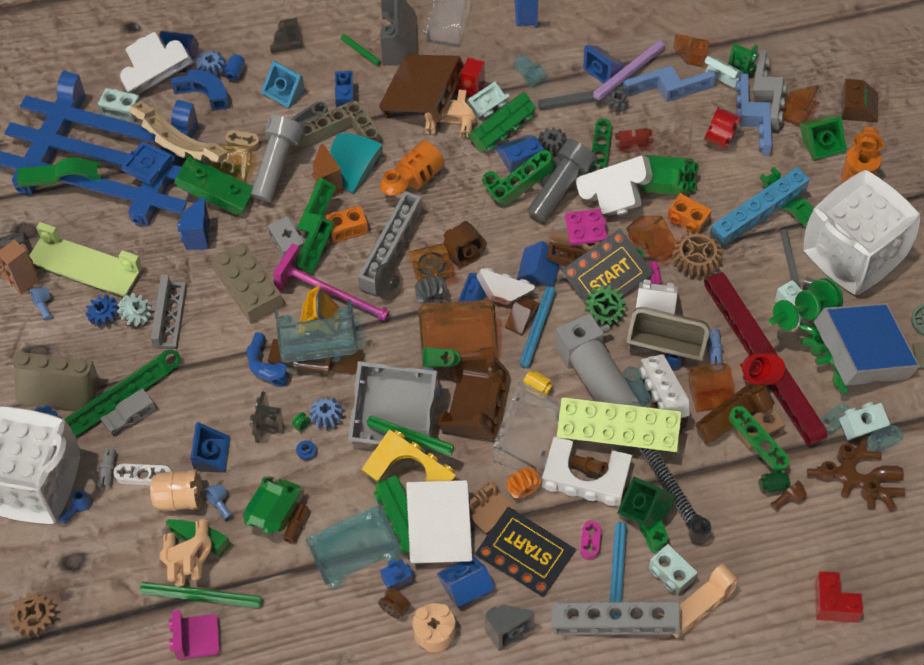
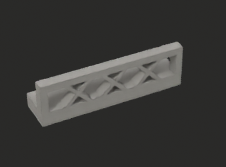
[151,274,186,349]

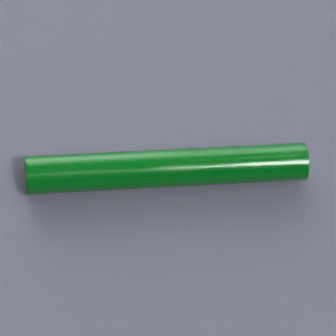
[340,34,382,66]

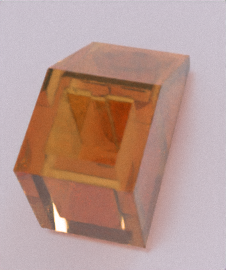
[673,34,710,68]

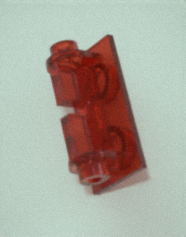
[615,128,654,149]

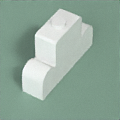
[120,32,193,95]
[575,156,652,216]

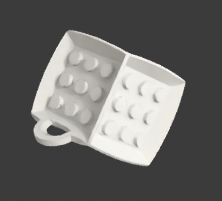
[804,170,920,295]
[0,406,80,524]

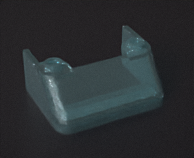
[274,299,358,362]

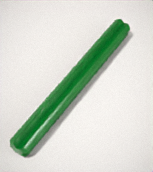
[366,415,455,456]

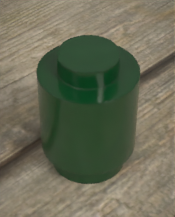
[758,471,790,494]

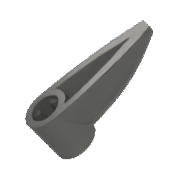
[291,101,329,124]

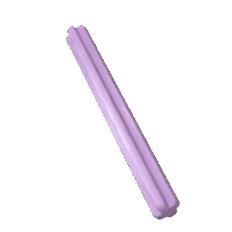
[593,40,665,100]

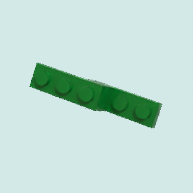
[295,178,336,274]

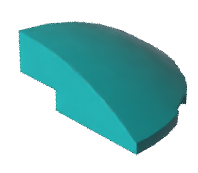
[330,133,383,195]

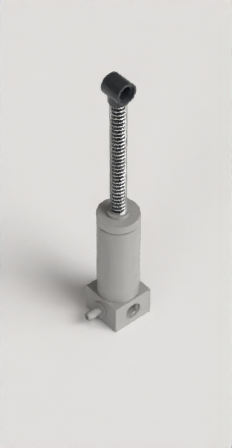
[555,313,711,544]

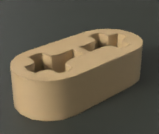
[226,130,260,151]

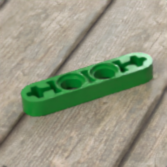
[589,118,612,173]
[728,406,789,472]

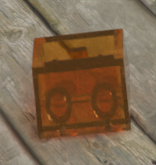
[687,362,734,412]

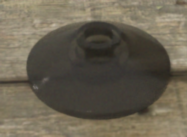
[375,263,402,301]

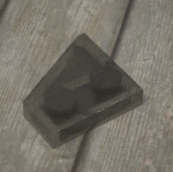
[270,18,303,54]

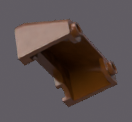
[437,355,510,439]

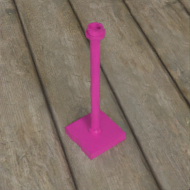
[274,243,389,321]

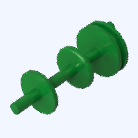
[769,278,844,330]

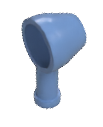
[30,288,52,321]
[205,484,233,521]

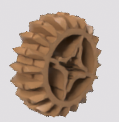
[672,231,723,279]

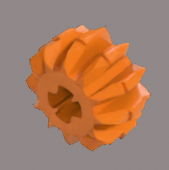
[506,467,541,499]

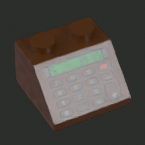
[841,79,878,123]

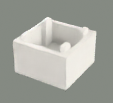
[636,279,678,314]

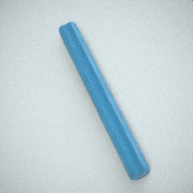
[520,286,555,368]
[610,522,627,619]

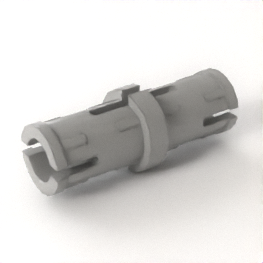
[97,448,116,489]

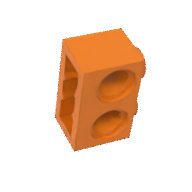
[667,193,712,234]
[325,205,368,243]

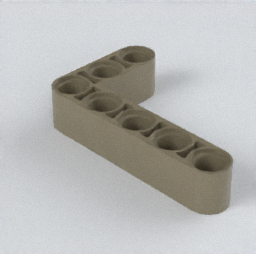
[288,101,380,153]

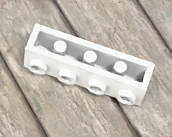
[639,354,690,418]

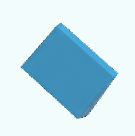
[261,61,305,108]

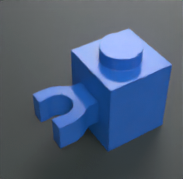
[380,559,414,591]

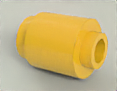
[523,371,553,397]

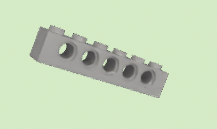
[358,191,422,295]
[551,600,681,635]

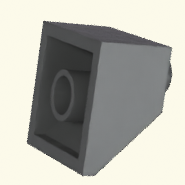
[485,605,535,651]

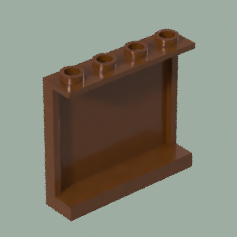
[379,54,464,121]

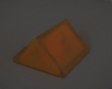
[782,85,819,127]

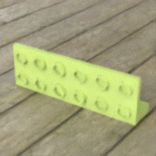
[29,222,143,297]
[557,398,681,453]

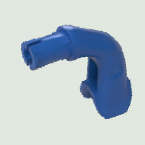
[246,332,289,387]

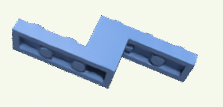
[623,66,716,102]
[736,74,772,156]

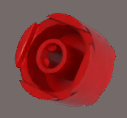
[704,107,741,149]

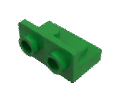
[728,43,759,76]

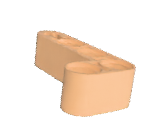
[673,564,739,638]

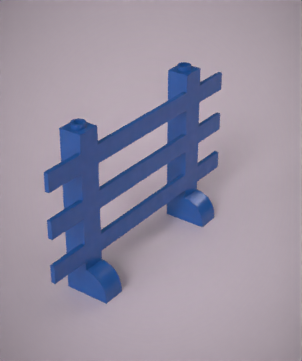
[0,71,207,226]

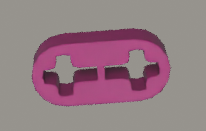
[580,521,601,561]

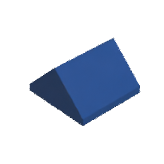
[517,241,561,287]
[190,422,230,473]

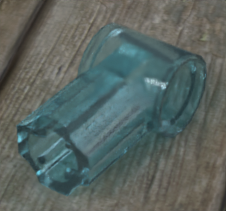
[513,54,547,87]
[623,366,652,406]

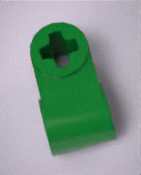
[422,347,461,367]
[638,519,668,554]

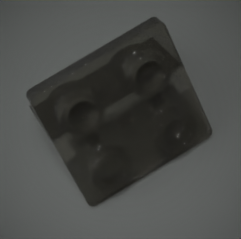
[249,391,285,443]

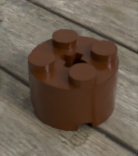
[443,221,487,266]

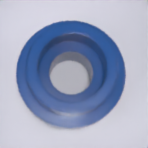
[296,440,316,460]

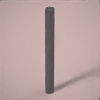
[780,229,801,289]

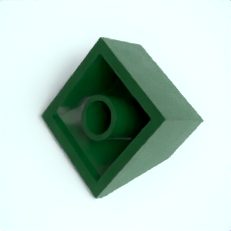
[617,476,677,527]

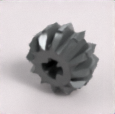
[538,127,567,156]
[415,276,447,304]

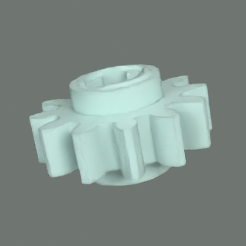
[117,293,152,327]

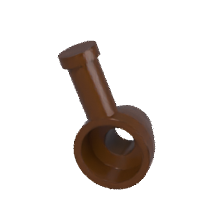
[770,480,807,511]

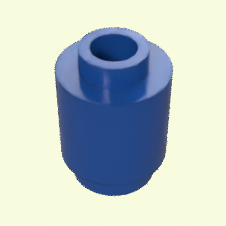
[223,54,245,81]

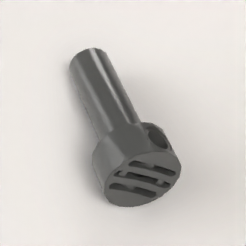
[527,139,598,222]

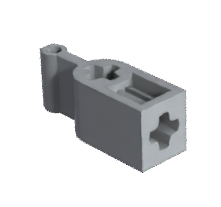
[100,388,156,435]

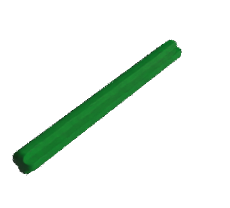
[140,581,262,608]

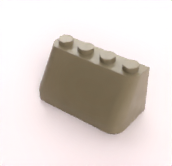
[626,307,710,361]
[13,351,100,412]

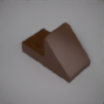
[505,296,540,336]

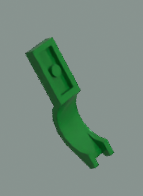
[17,158,101,187]
[760,167,814,228]

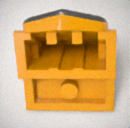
[298,286,340,337]

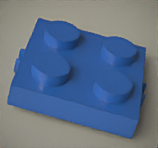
[121,141,173,185]

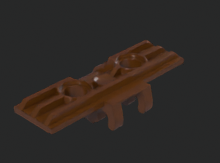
[268,332,364,374]

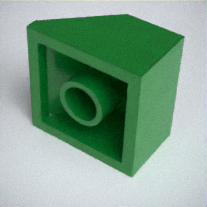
[800,114,847,160]

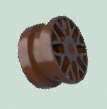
[378,588,411,620]

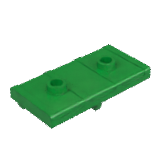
[174,156,253,215]

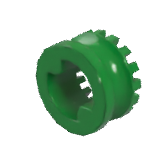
[292,412,311,432]

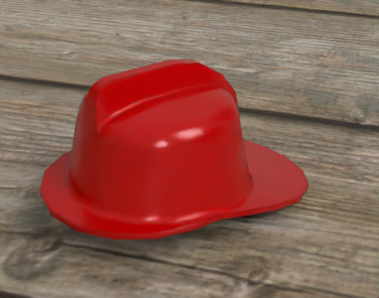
[740,353,785,385]

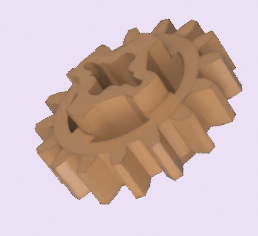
[9,592,56,638]

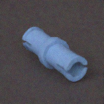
[707,328,723,368]

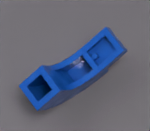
[171,70,229,111]

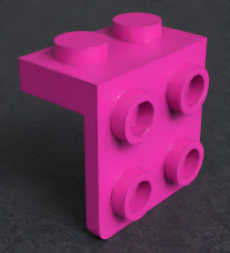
[565,209,609,245]
[169,610,220,660]

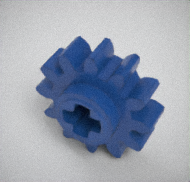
[85,294,120,327]

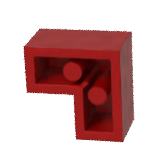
[453,57,485,98]
[815,571,863,623]

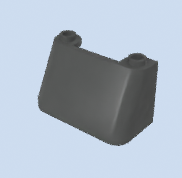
[380,0,417,66]

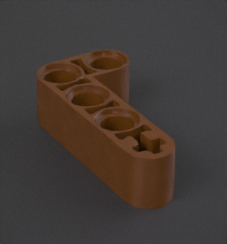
[695,384,775,443]

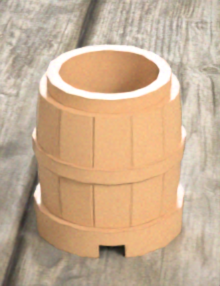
[150,469,202,511]

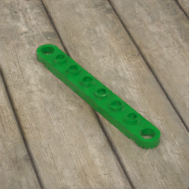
[64,349,181,437]

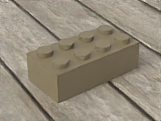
[211,242,283,324]

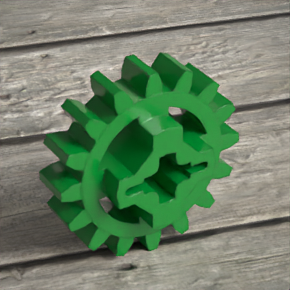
[584,285,626,327]

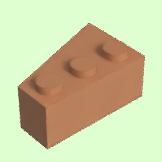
[0,239,39,295]

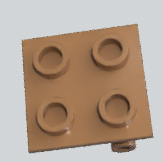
[468,481,516,534]

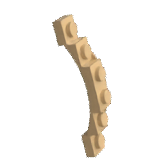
[129,101,229,162]

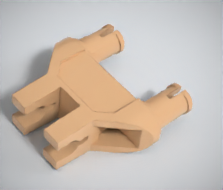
[424,90,476,138]
[159,519,211,587]

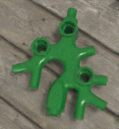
[798,318,848,393]

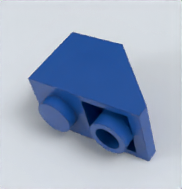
[335,71,354,108]

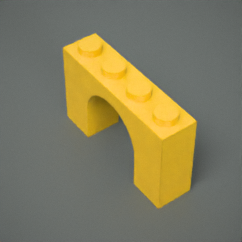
[362,430,456,482]

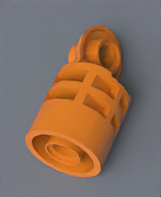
[841,127,884,183]
[380,140,445,196]

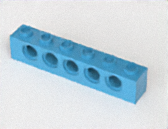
[710,167,810,248]

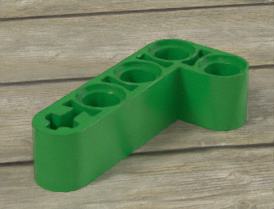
[482,150,556,206]

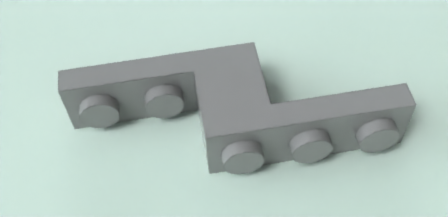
[753,50,788,130]

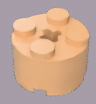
[413,603,456,653]

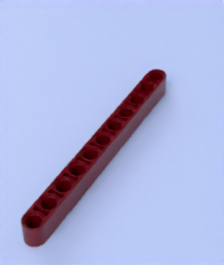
[704,272,828,446]

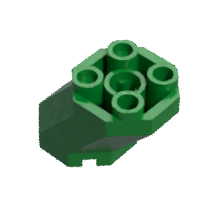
[638,155,699,195]
[242,476,304,534]

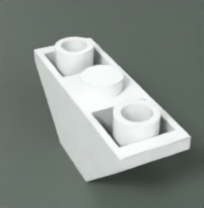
[476,268,535,305]

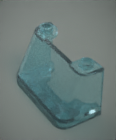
[303,505,401,587]

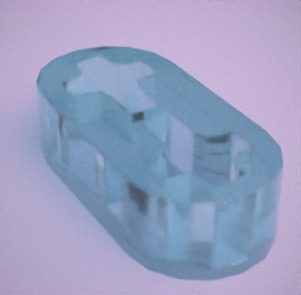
[821,404,850,435]
[867,425,903,451]

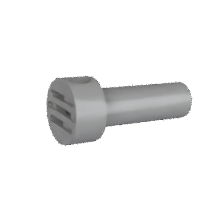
[250,115,304,202]

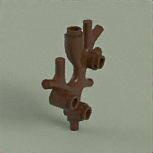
[807,435,905,512]

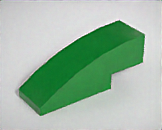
[165,519,231,558]

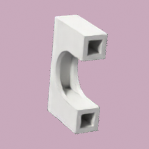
[542,437,632,506]

